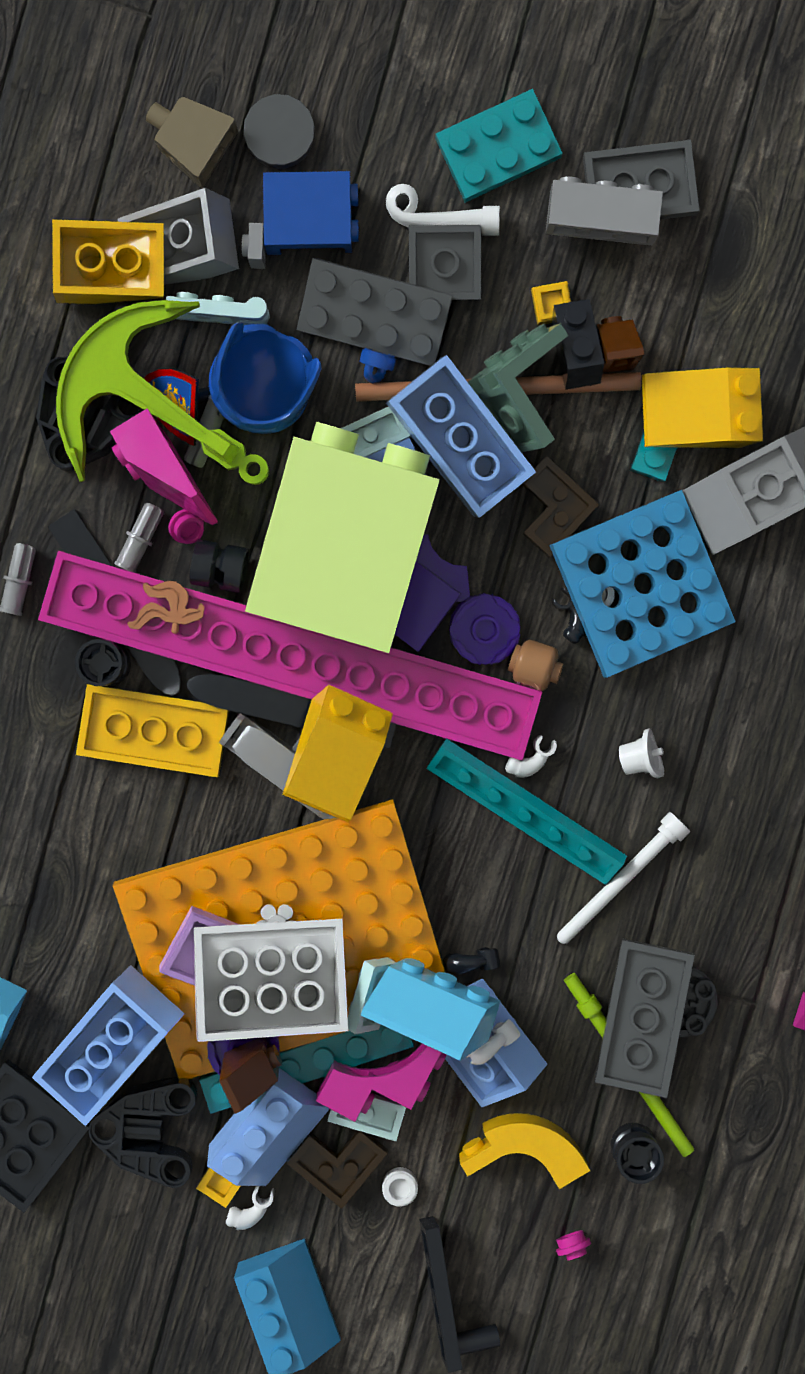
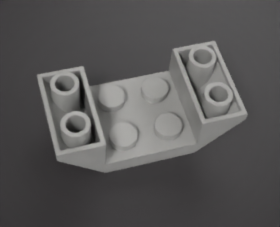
[682,427,805,555]

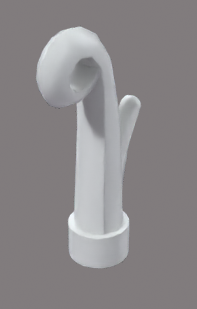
[386,184,500,236]

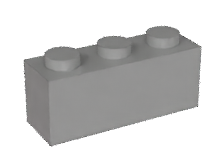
[545,177,663,246]

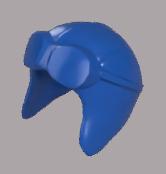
[209,322,322,434]

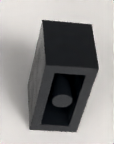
[551,299,605,390]

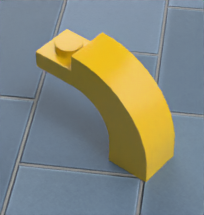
[459,1113,590,1189]

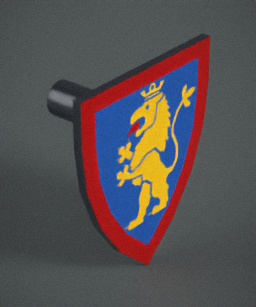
[143,368,210,446]

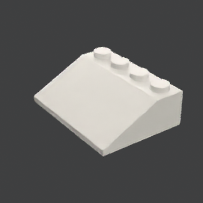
[194,919,348,1042]

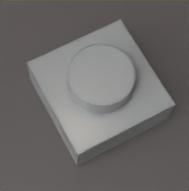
[242,223,266,269]

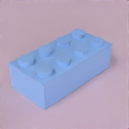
[386,355,536,518]
[32,965,185,1126]

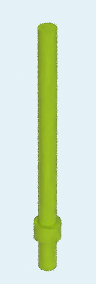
[564,973,694,1157]

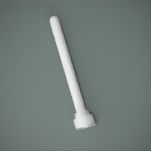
[557,812,690,944]

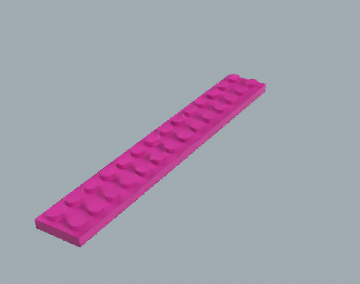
[38,551,542,761]

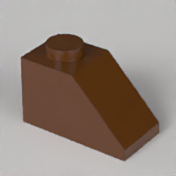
[596,316,644,374]
[219,1037,282,1114]

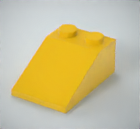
[52,219,164,304]
[642,368,763,448]
[282,685,393,822]

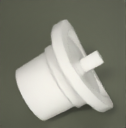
[619,728,664,778]

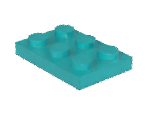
[435,89,563,203]

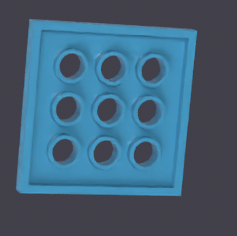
[549,490,736,678]

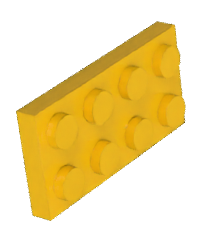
[76,684,229,777]

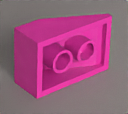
[110,408,218,525]

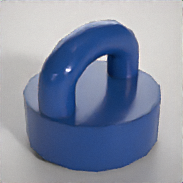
[359,348,397,384]

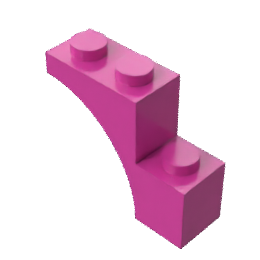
[316,1044,446,1122]

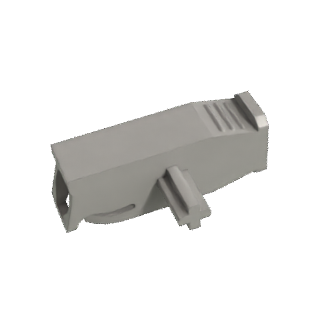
[219,713,336,819]

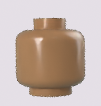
[508,640,564,691]

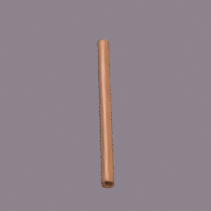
[355,372,641,402]

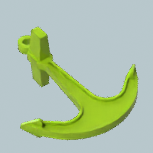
[56,300,269,485]

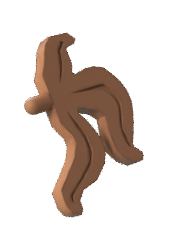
[127,581,205,634]

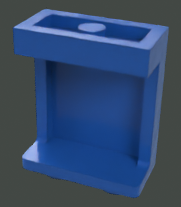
[263,171,359,255]

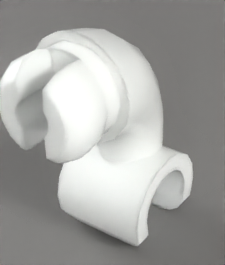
[505,735,557,778]
[466,1019,520,1065]
[226,1186,275,1230]

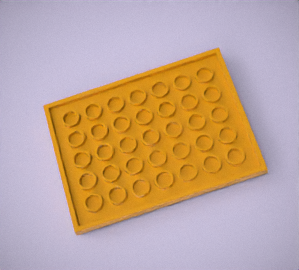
[113,799,445,1079]

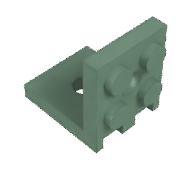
[468,323,568,452]

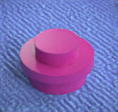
[168,509,204,544]
[556,1230,591,1260]

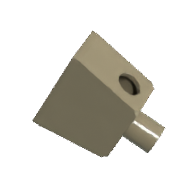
[146,97,238,189]

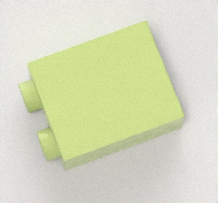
[245,422,440,653]

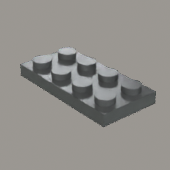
[296,258,453,366]
[595,938,695,1098]

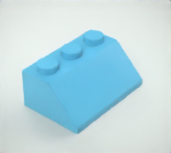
[361,958,500,1061]

